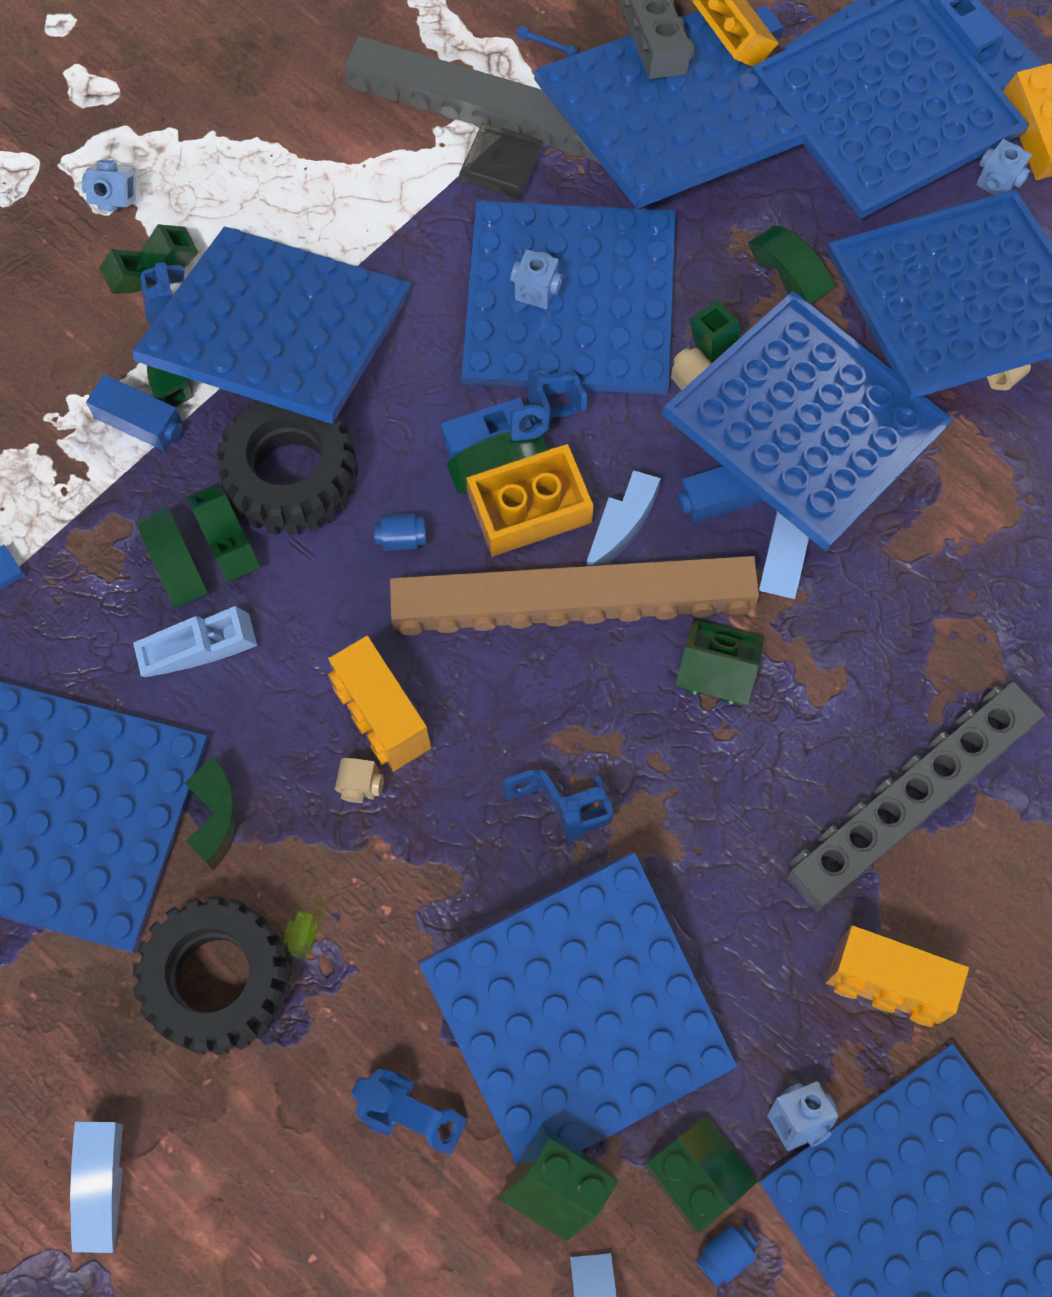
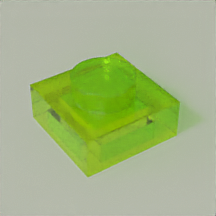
[284,911,318,959]

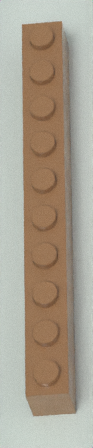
[390,556,759,635]

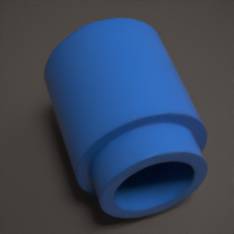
[374,513,426,551]
[695,1224,758,1288]

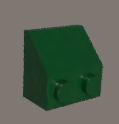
[676,618,764,705]
[644,1115,758,1234]
[498,1126,619,1241]

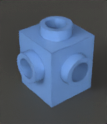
[976,138,1032,195]
[82,160,136,211]
[510,249,563,309]
[767,1081,839,1151]

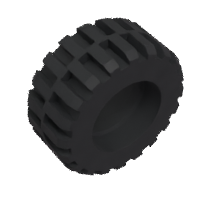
[217,400,358,536]
[132,896,292,1055]

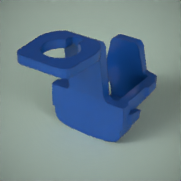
[141,262,184,324]
[510,369,587,441]
[503,770,613,843]
[351,1068,466,1155]

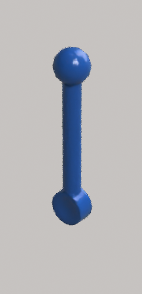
[516,26,578,57]

